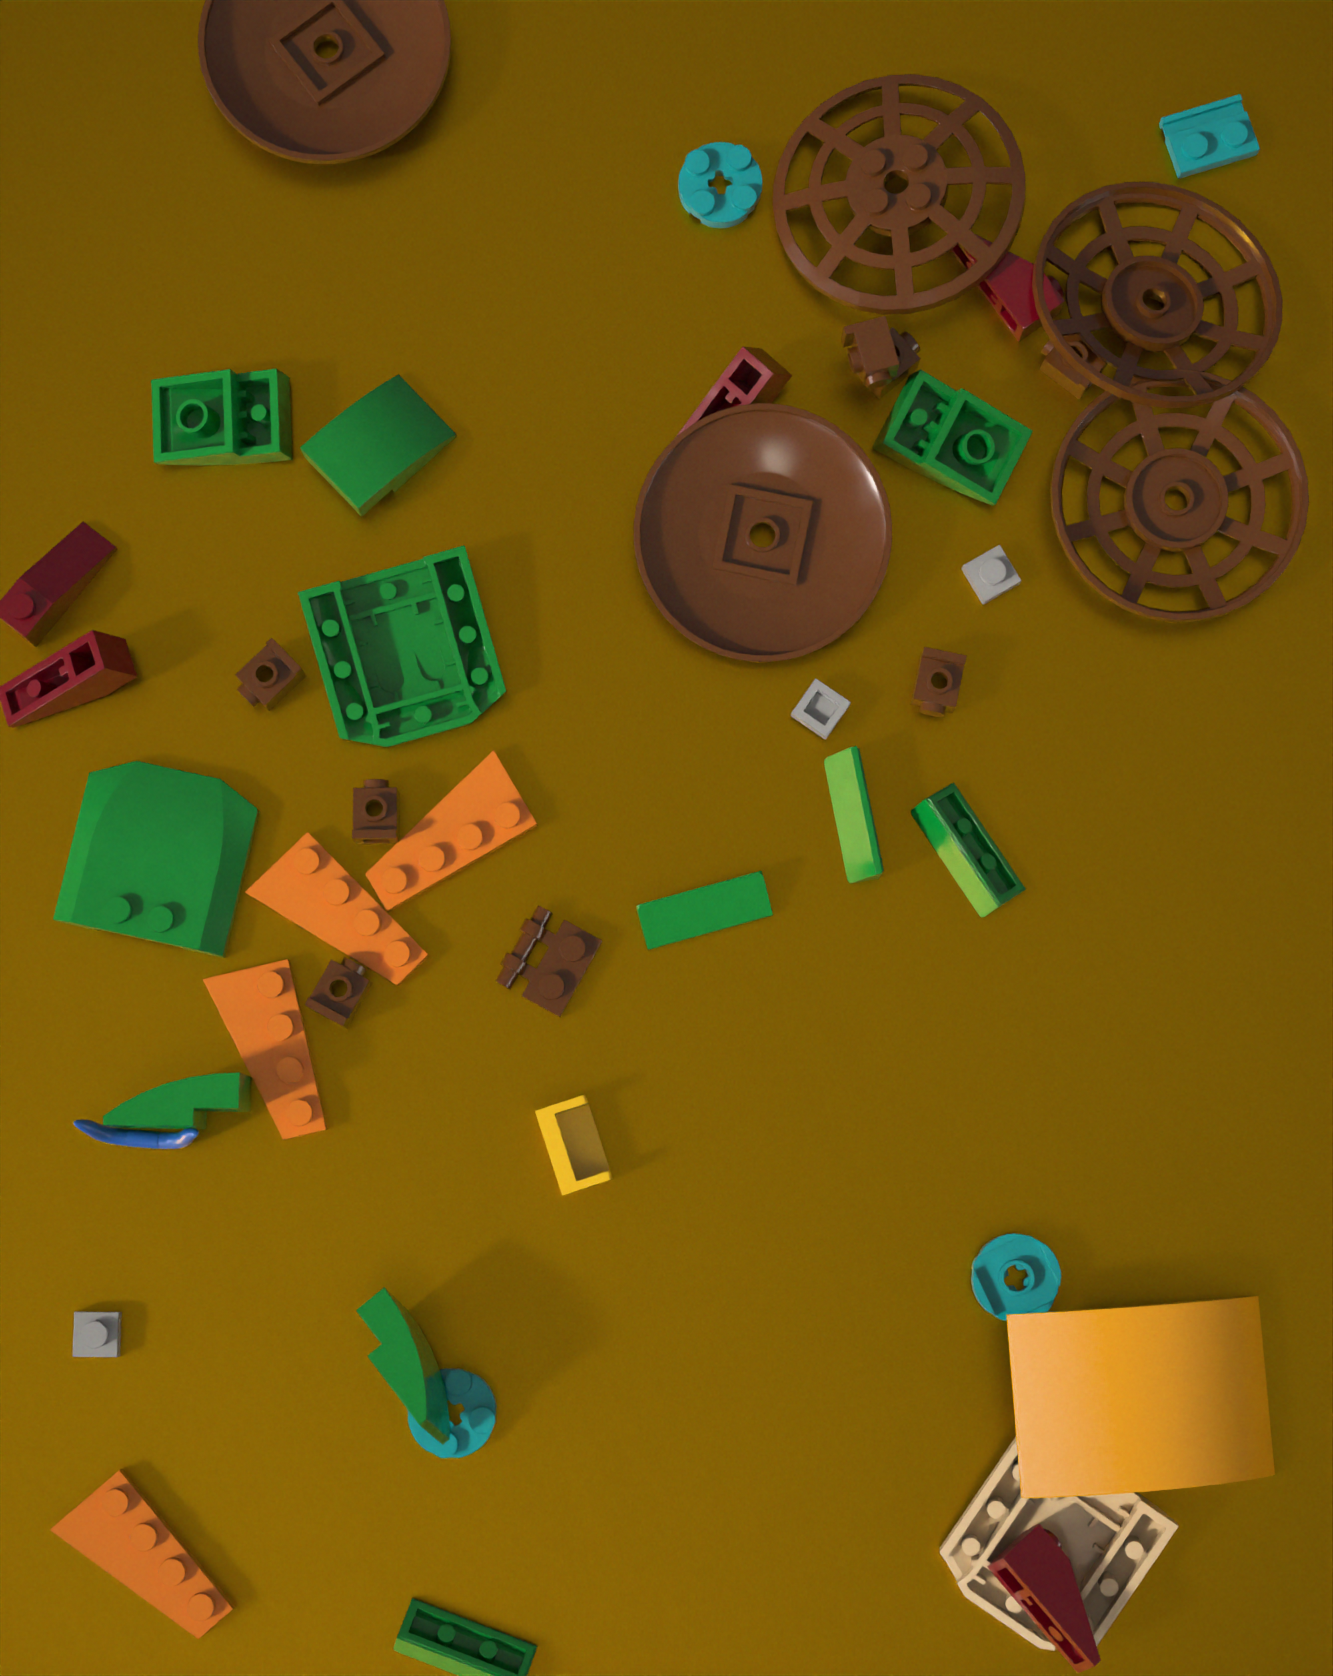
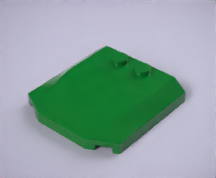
[298,545,506,747]
[53,761,260,958]

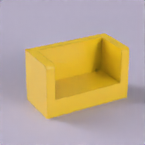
[535,1094,613,1196]

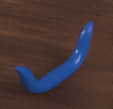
[74,1119,199,1149]

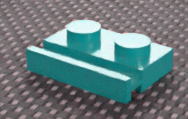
[1159,94,1260,179]

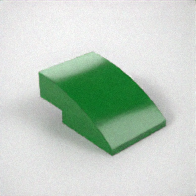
[151,368,293,466]
[872,369,1033,506]
[300,374,457,517]
[103,1072,252,1129]
[356,1287,450,1445]

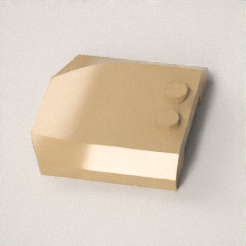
[940,1437,1179,1651]

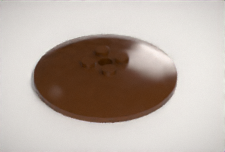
[198,0,451,164]
[634,403,892,662]

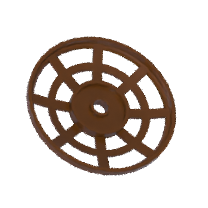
[773,74,1026,315]
[1032,182,1283,408]
[1050,369,1309,622]

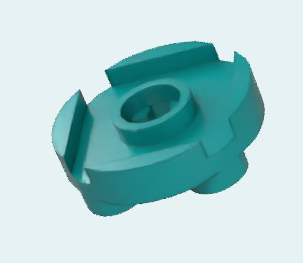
[678,142,762,228]
[971,1233,1061,1321]
[408,1368,497,1458]

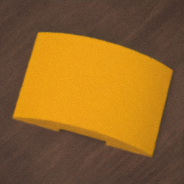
[1006,1296,1275,1498]

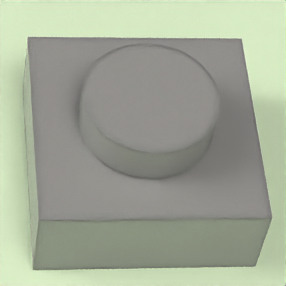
[961,545,1021,605]
[791,678,851,740]
[72,1311,122,1357]

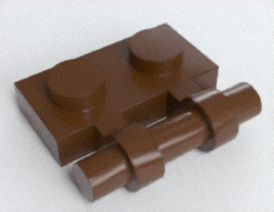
[496,905,602,1018]

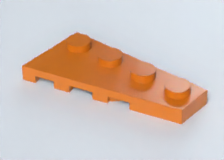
[365,750,538,912]
[245,832,429,986]
[203,959,328,1140]
[50,1469,235,1639]

